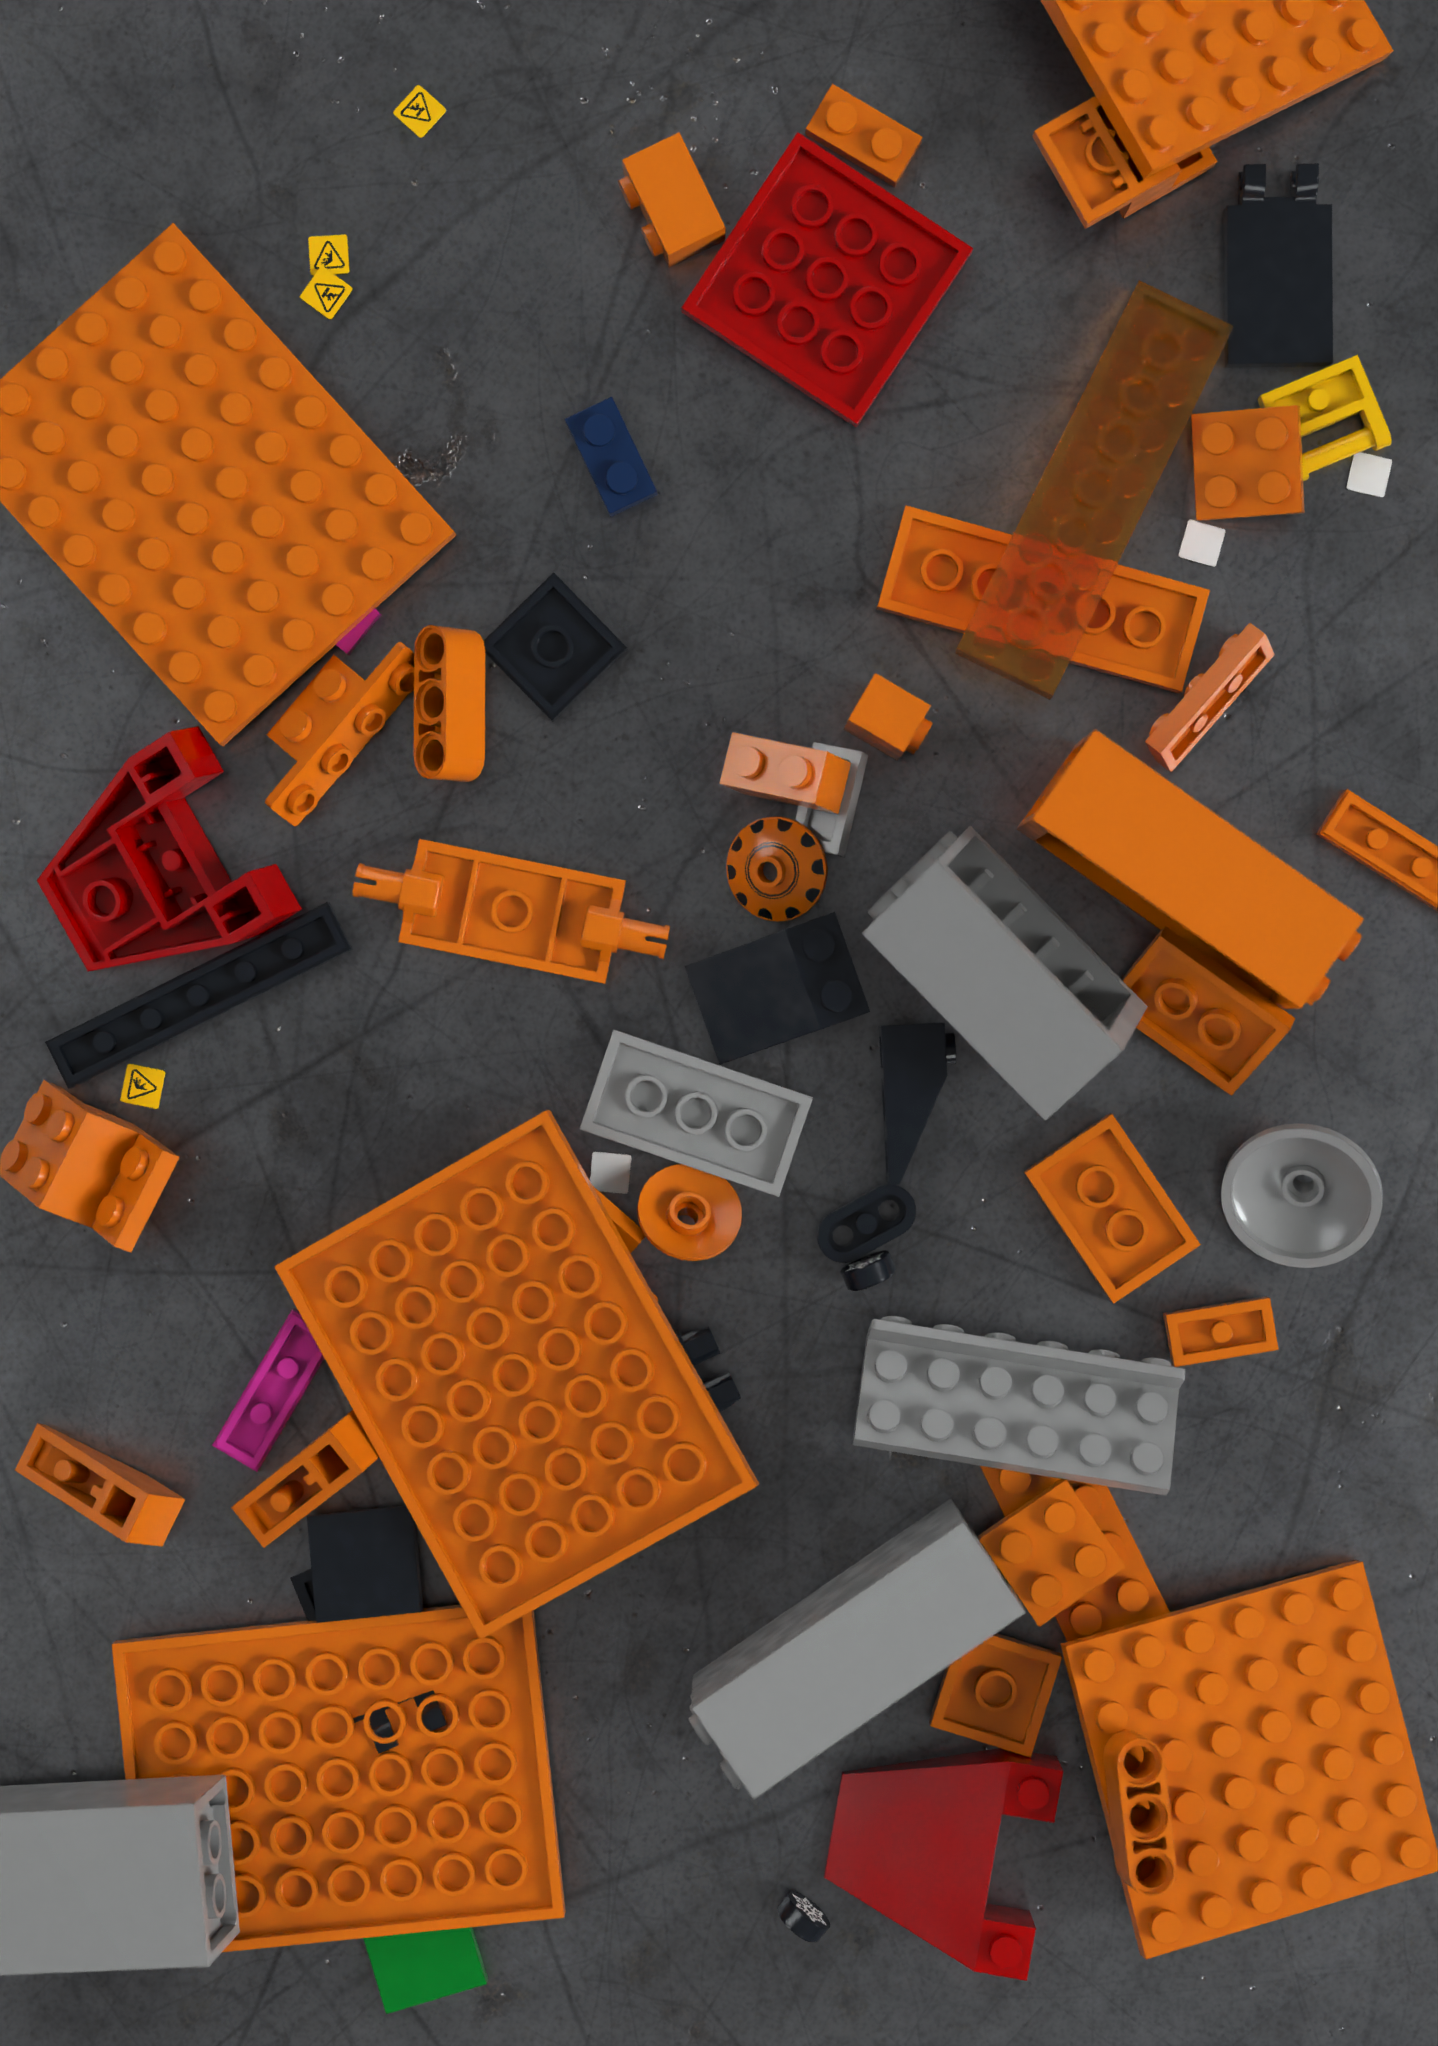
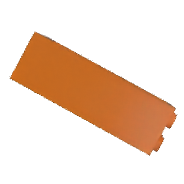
[1017,729,1364,1009]

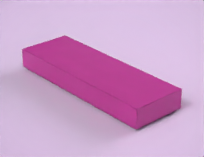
[212,1308,325,1472]

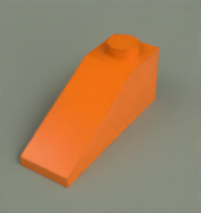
[231,1410,379,1548]
[15,1423,185,1547]

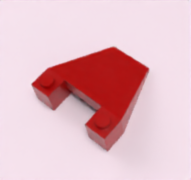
[36,726,302,972]
[824,1748,1063,1981]

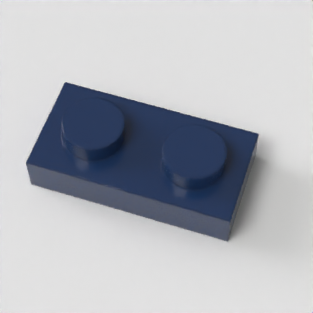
[565,397,657,517]

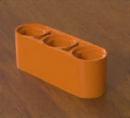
[414,625,485,782]
[1103,1730,1177,1898]

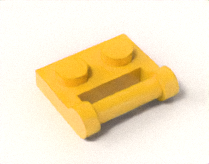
[1257,355,1392,481]

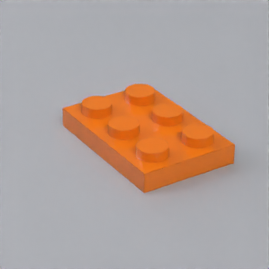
[1121,926,1296,1096]
[1023,1113,1201,1304]

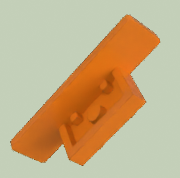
[265,642,414,826]

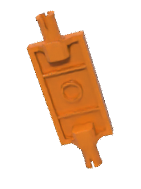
[352,839,670,984]

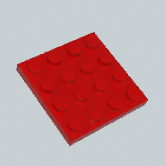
[681,132,973,427]

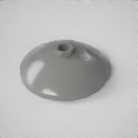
[1221,1124,1383,1268]

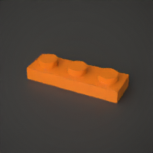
[1145,623,1275,772]

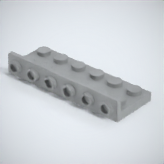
[852,1316,1185,1496]

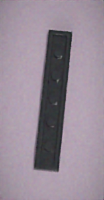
[45,902,353,1089]

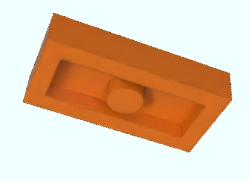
[805,84,923,188]
[1163,1296,1279,1367]

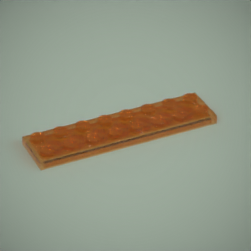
[955,280,1234,700]

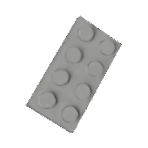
[580,1029,813,1197]

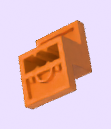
[1032,96,1217,229]
[0,1080,180,1253]

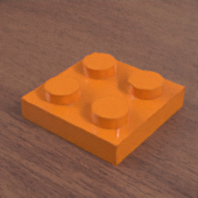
[1191,405,1305,521]
[978,1479,1126,1627]
[929,1633,1062,1758]

